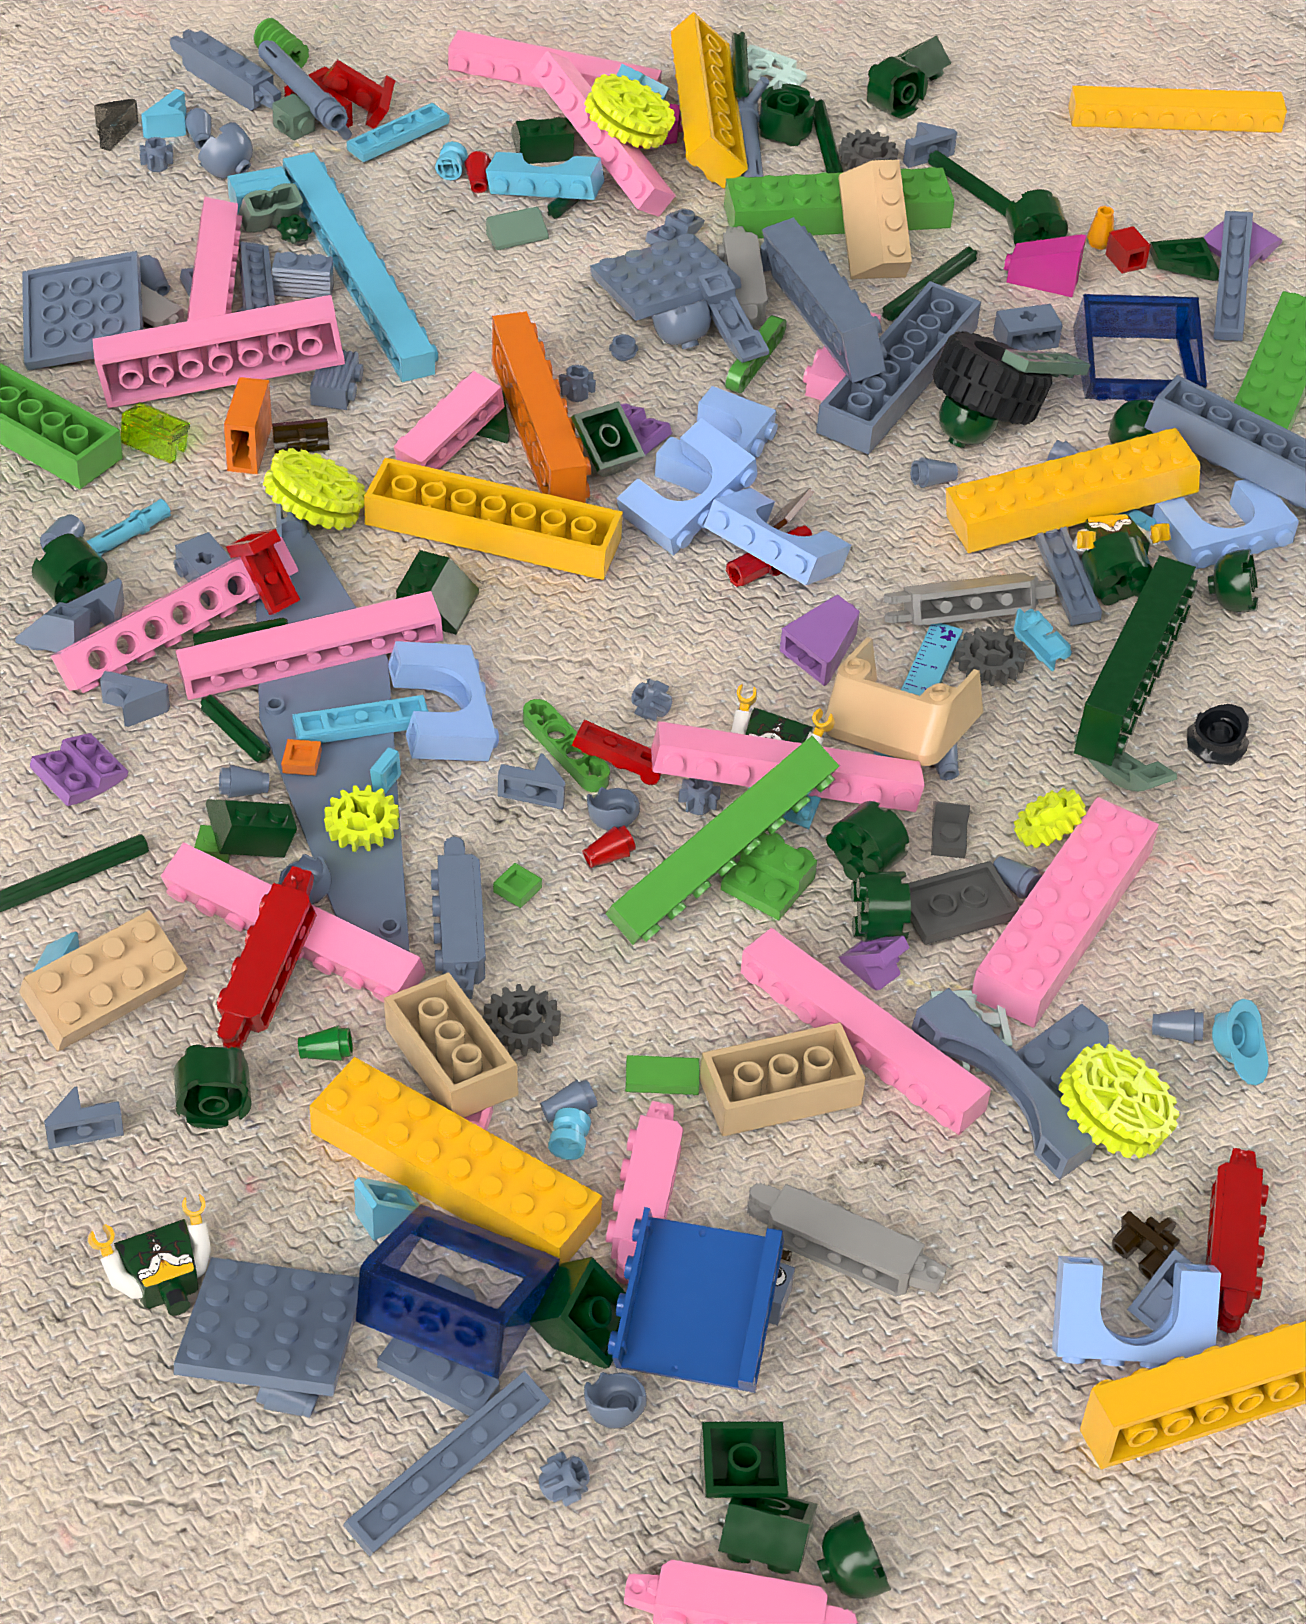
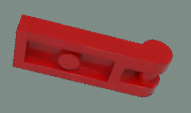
[572,719,662,785]

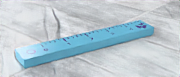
[874,623,963,758]

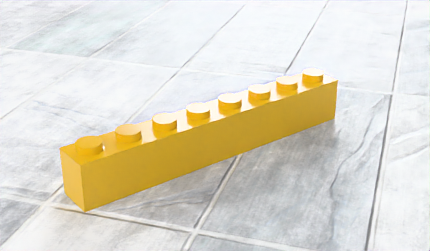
[1068,86,1287,133]

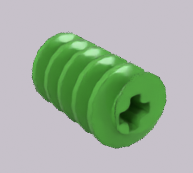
[254,18,309,68]

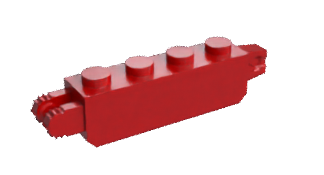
[216,866,317,1050]
[1205,1148,1269,1334]

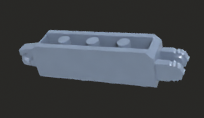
[170,29,282,111]
[431,836,486,999]

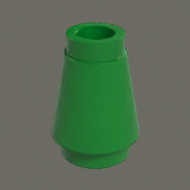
[298,1025,353,1061]

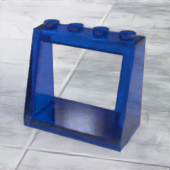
[1073,294,1207,402]
[355,1204,560,1379]

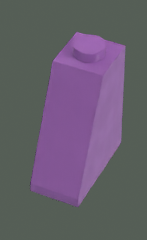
[780,594,860,686]

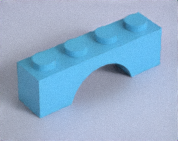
[486,152,604,200]

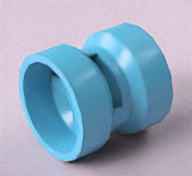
[435,141,468,180]
[548,1108,591,1160]

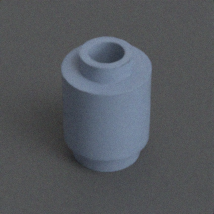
[40,514,85,554]

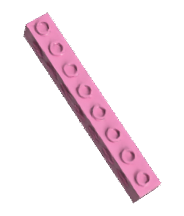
[51,536,299,693]

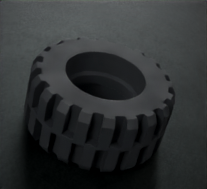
[932,331,1053,425]

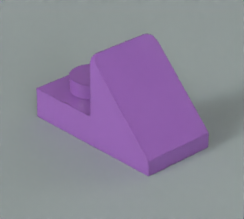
[839,936,910,991]

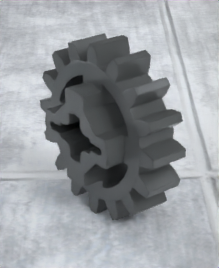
[838,129,899,170]
[955,626,1026,686]
[482,984,561,1056]

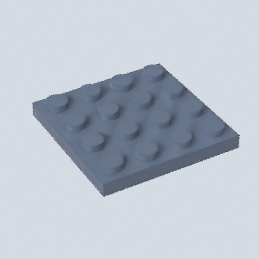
[590,234,741,321]
[22,251,143,370]
[174,1257,365,1397]

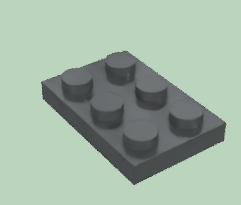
[909,861,1019,945]

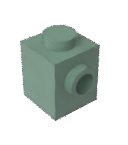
[272,93,315,141]

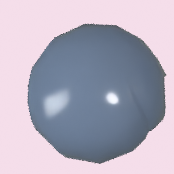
[587,787,640,831]
[278,854,332,904]
[584,1372,647,1429]

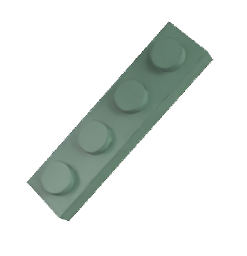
[1001,349,1091,378]

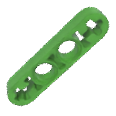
[725,315,787,393]
[523,699,610,792]

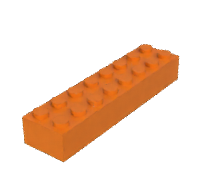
[491,311,591,503]

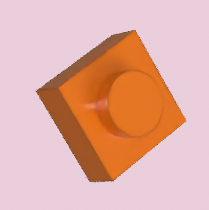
[281,739,322,776]

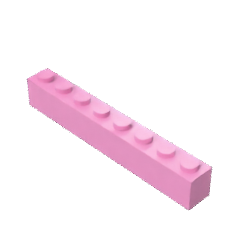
[448,30,662,89]
[531,50,676,217]
[187,197,242,321]
[175,591,443,700]
[651,721,925,812]
[161,842,426,1003]
[741,927,991,1135]

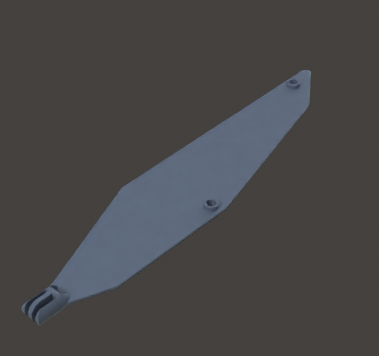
[256,504,410,952]

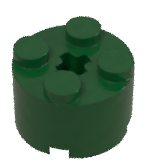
[867,56,928,119]
[759,84,815,146]
[1006,189,1068,246]
[1082,532,1153,606]
[32,533,108,604]
[826,801,909,881]
[851,871,911,942]
[174,1044,252,1129]

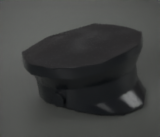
[1187,704,1249,765]

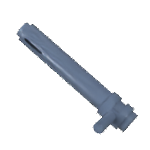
[258,40,352,140]
[737,76,770,177]

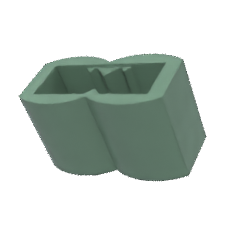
[238,183,303,232]

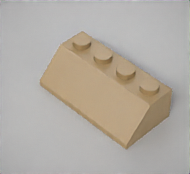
[838,160,912,279]

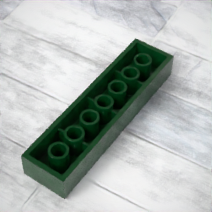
[1073,555,1198,766]

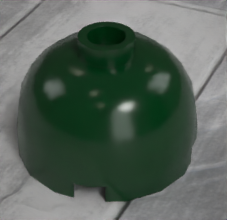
[939,395,999,448]
[1108,400,1154,444]
[1208,548,1258,612]
[817,1511,891,1599]

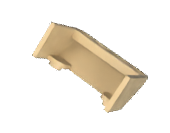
[825,637,983,766]

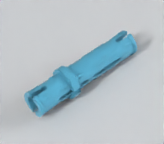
[87,499,171,556]

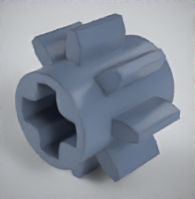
[140,137,173,172]
[559,365,596,402]
[631,678,672,721]
[678,778,721,815]
[539,1451,590,1507]

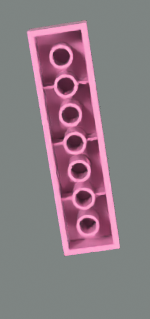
[93,295,345,408]
[972,797,1159,1028]

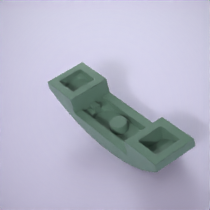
[1074,734,1177,792]

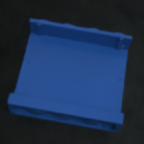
[608,1207,784,1393]

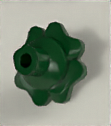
[277,214,312,244]

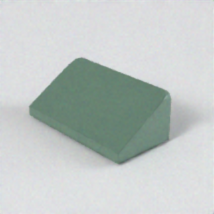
[486,207,549,250]

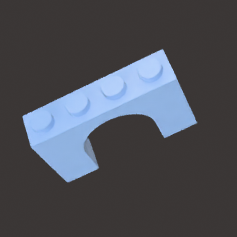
[655,386,778,494]
[616,418,758,556]
[1152,479,1299,570]
[704,488,851,586]
[388,641,499,762]
[1052,1256,1221,1369]

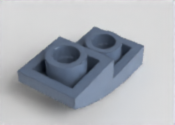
[645,208,705,245]

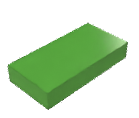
[625,1055,699,1095]

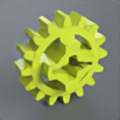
[324,785,399,852]
[1013,788,1086,848]

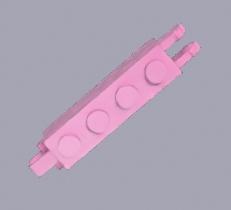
[606,1101,683,1286]
[624,1560,858,1624]

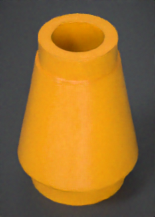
[1087,206,1114,250]

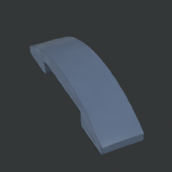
[697,268,769,363]

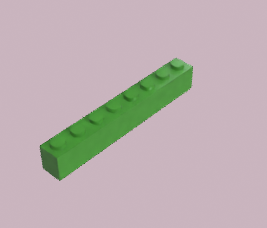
[605,736,839,945]

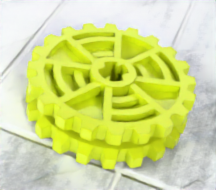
[584,74,676,149]
[263,448,366,530]
[1059,1043,1179,1159]

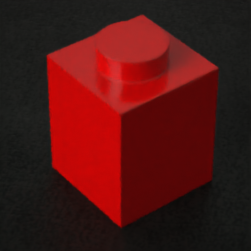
[1105,226,1151,274]

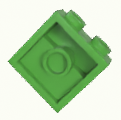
[720,833,817,920]

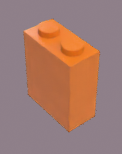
[224,377,272,475]

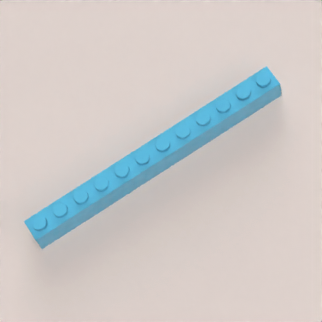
[283,152,438,382]

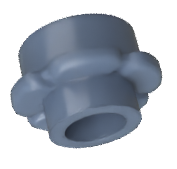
[609,334,638,361]

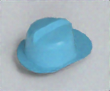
[1212,999,1269,1086]

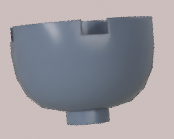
[198,122,253,179]
[652,299,711,350]

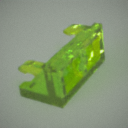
[121,402,190,464]

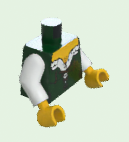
[1072,514,1171,556]
[731,684,835,745]
[88,1194,211,1316]

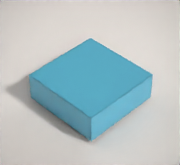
[370,747,401,794]

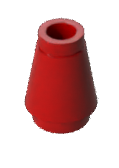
[465,151,491,193]
[582,825,636,868]

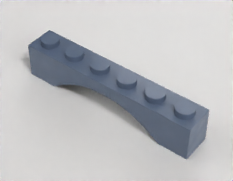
[911,988,1096,1180]

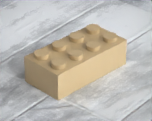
[19,910,188,1052]
[384,972,518,1118]
[699,1022,866,1137]

